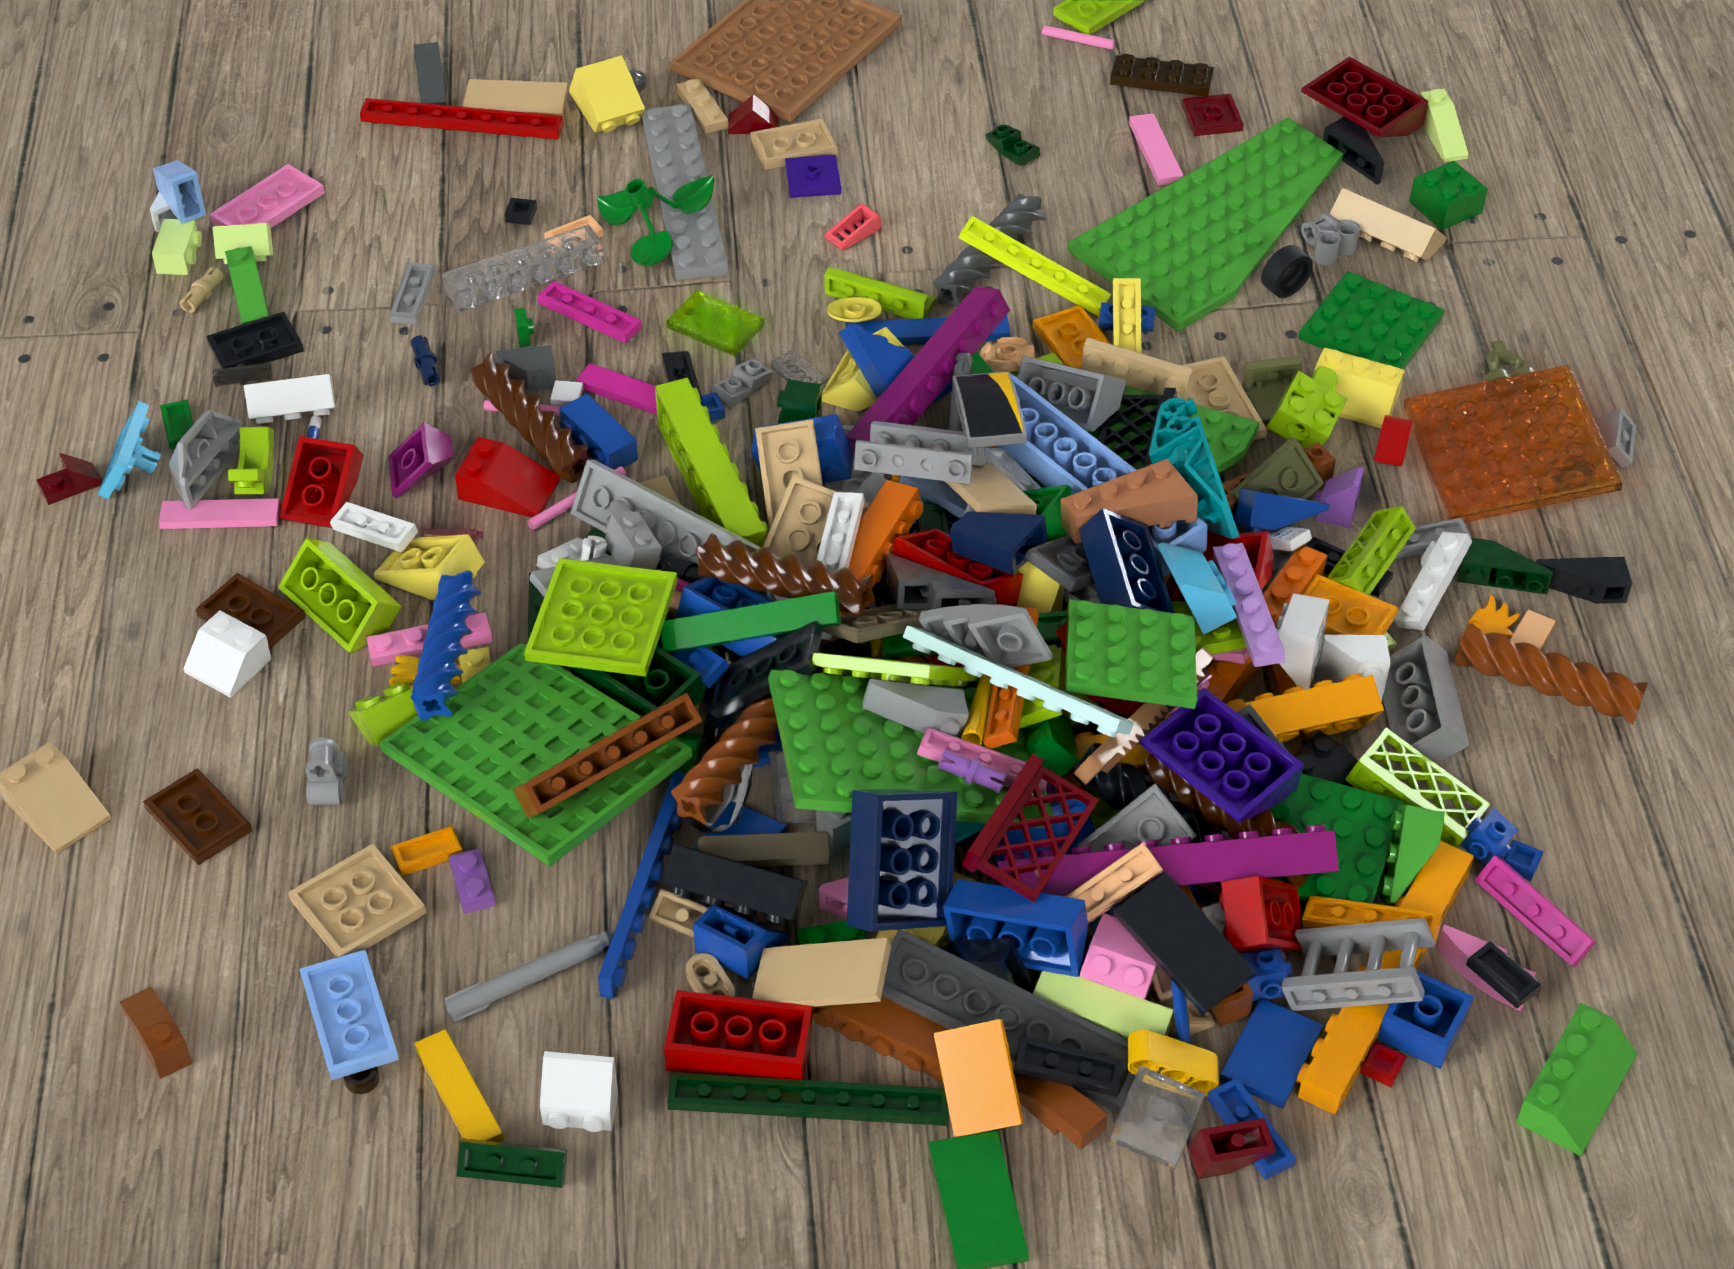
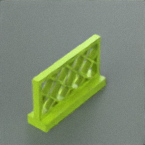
[1345,728,1490,848]

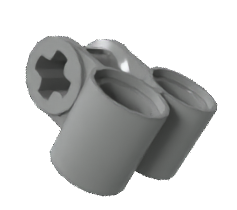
[1301,213,1360,265]
[305,737,348,805]

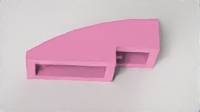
[1437,924,1536,1012]

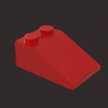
[279,436,364,529]
[455,437,561,518]
[1205,532,1274,590]
[1219,876,1303,952]

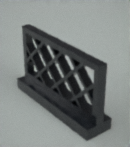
[1098,388,1177,470]

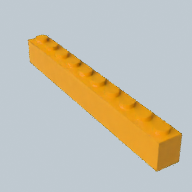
[1296,841,1474,1115]

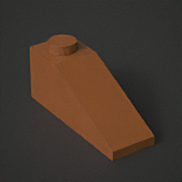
[120,987,192,1079]

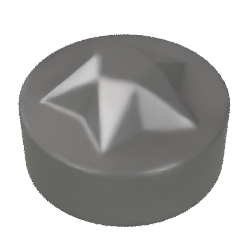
[629,70,647,92]

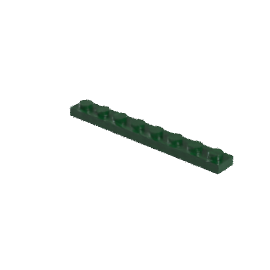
[667,1072,948,1126]

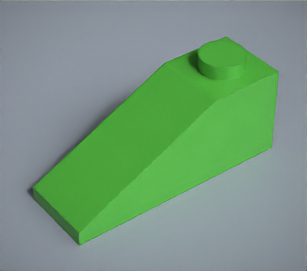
[225,246,268,324]

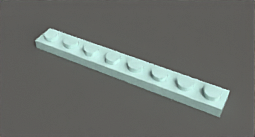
[903,626,1134,737]

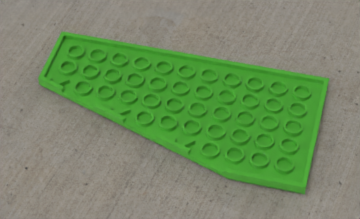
[1067,117,1343,332]

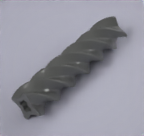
[933,193,1046,307]

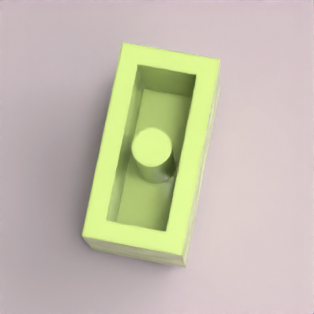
[152,219,202,275]
[213,223,273,264]

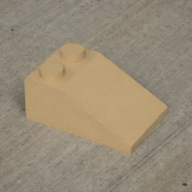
[0,741,111,854]

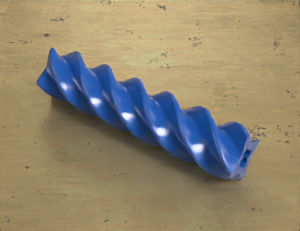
[410,571,482,721]

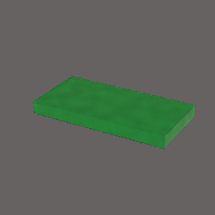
[928,1131,1029,1269]

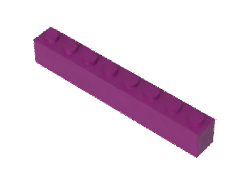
[846,286,1010,454]

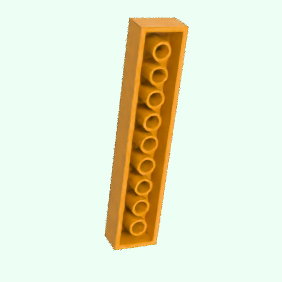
[1066,673,1384,789]

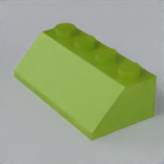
[278,538,402,653]

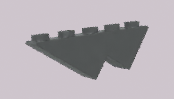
[886,553,997,610]

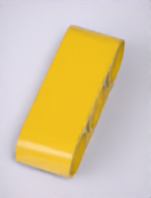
[1128,1030,1219,1096]

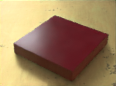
[1182,94,1244,136]

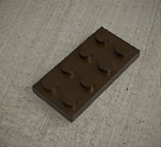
[1110,54,1214,97]

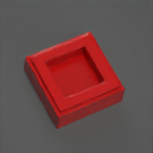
[1360,1041,1407,1088]

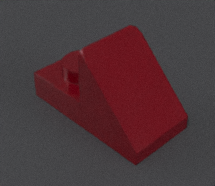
[36,453,103,505]

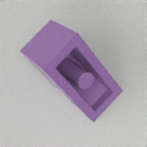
[1314,467,1364,529]

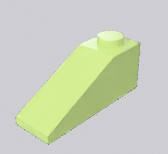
[1420,89,1469,162]

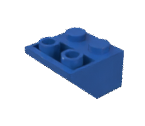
[693,905,789,979]

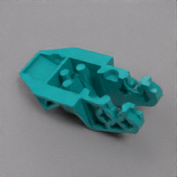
[1149,398,1240,539]

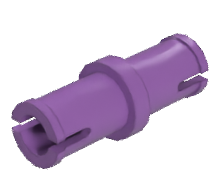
[938,749,1007,794]

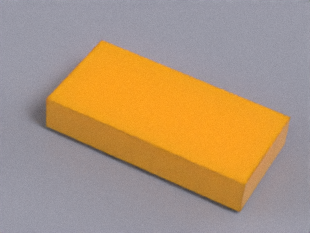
[390,825,463,877]

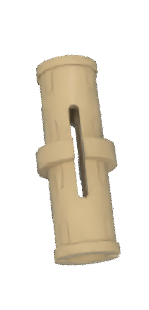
[179,267,224,313]

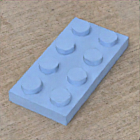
[299,950,399,1080]

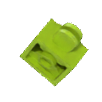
[1266,366,1348,449]

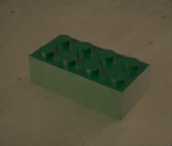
[570,646,705,717]

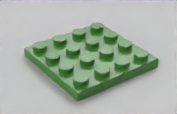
[1065,599,1197,709]

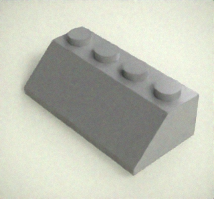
[1018,356,1126,431]
[1383,635,1470,761]

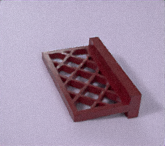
[962,753,1099,903]

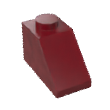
[1188,1118,1276,1179]

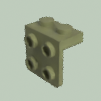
[1242,356,1302,424]

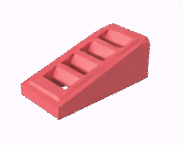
[824,203,882,251]

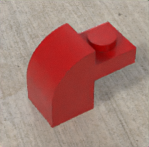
[1374,415,1413,467]

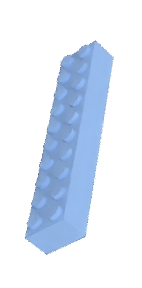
[996,374,1207,577]

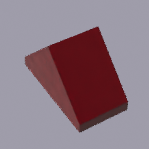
[728,95,779,134]

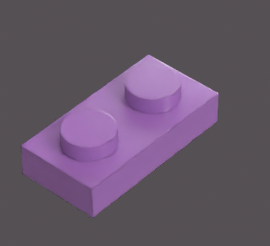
[449,848,496,914]

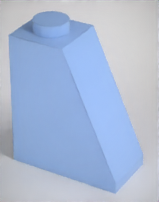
[153,160,206,224]

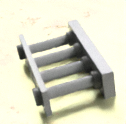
[854,421,987,484]
[1281,918,1435,1011]

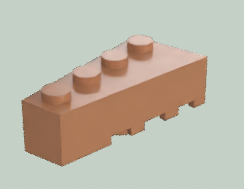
[1061,459,1198,544]

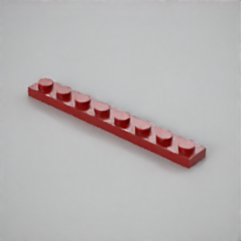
[360,98,564,140]

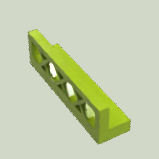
[824,267,936,319]
[1327,506,1416,595]

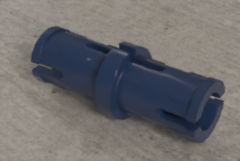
[410,335,441,387]

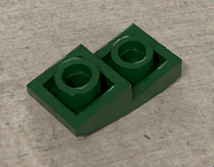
[985,124,1040,166]

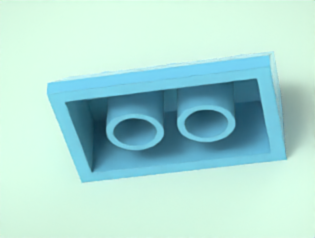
[1157,542,1237,634]

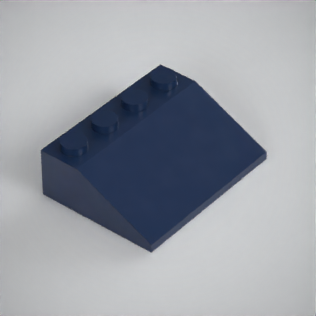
[846,789,957,932]

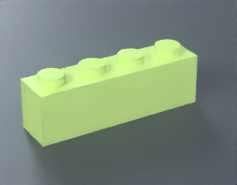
[1033,971,1174,1040]

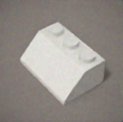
[244,374,335,424]
[1276,593,1329,690]

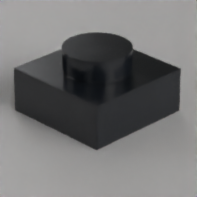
[505,198,537,225]

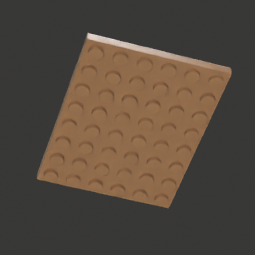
[669,0,902,122]

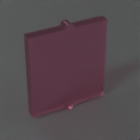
[424,529,483,539]

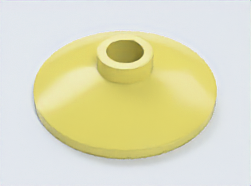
[827,297,882,323]

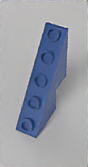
[838,323,953,406]

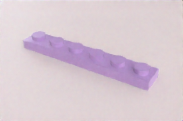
[1213,543,1285,667]

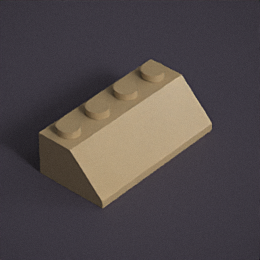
[1330,188,1447,263]

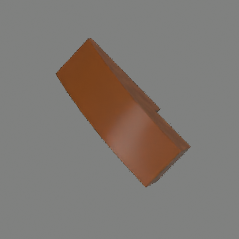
[1015,1075,1108,1150]

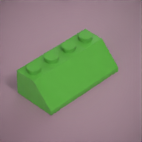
[1516,1002,1637,1156]

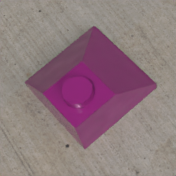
[388,422,453,498]

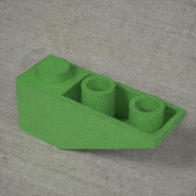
[1379,805,1445,903]

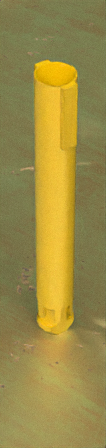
[961,674,993,746]

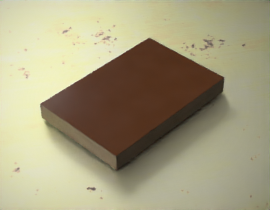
[196,573,305,650]
[143,768,253,865]

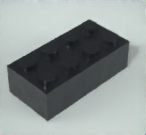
[663,845,808,925]

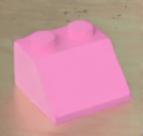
[1080,913,1158,1000]

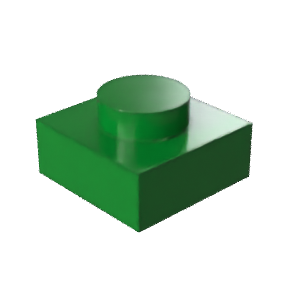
[514,308,534,347]

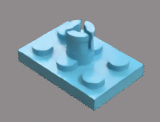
[98,401,161,499]

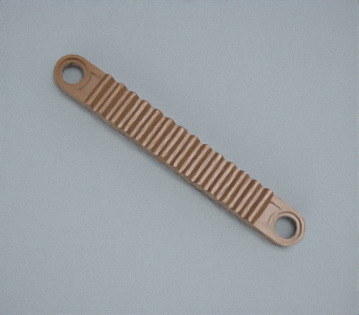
[1074,647,1215,785]

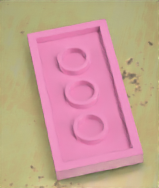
[210,164,325,228]

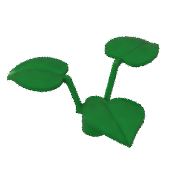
[597,175,715,267]

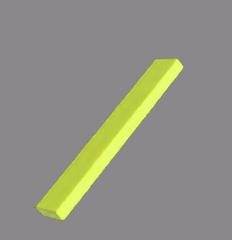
[958,216,1112,316]

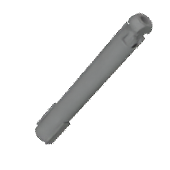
[443,930,612,1023]

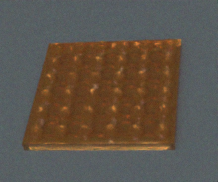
[1404,365,1623,523]

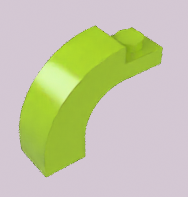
[228,427,274,494]

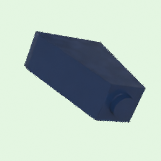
[950,512,1047,575]

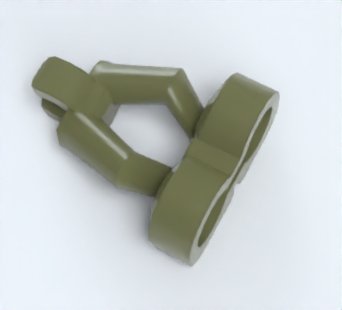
[1483,341,1540,398]

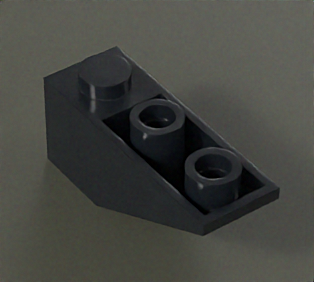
[1536,557,1633,604]

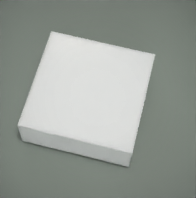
[550,380,583,406]

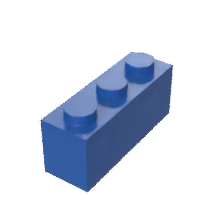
[559,394,638,470]

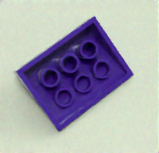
[1139,688,1304,823]

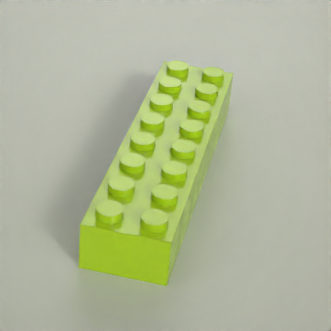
[655,378,769,547]

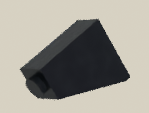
[938,938,1035,994]

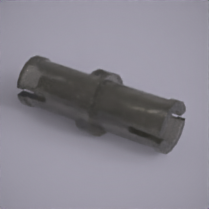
[213,362,272,387]

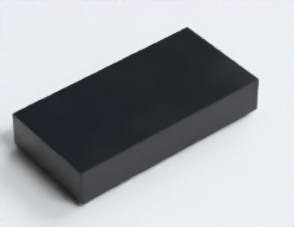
[1466,941,1542,1009]

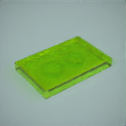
[666,290,765,356]

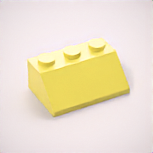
[822,327,904,412]
[1314,347,1405,429]

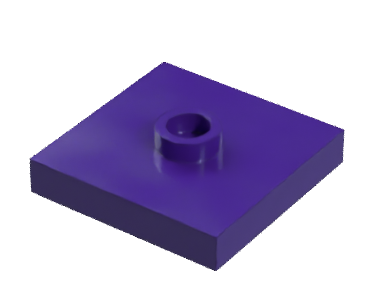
[785,155,841,198]

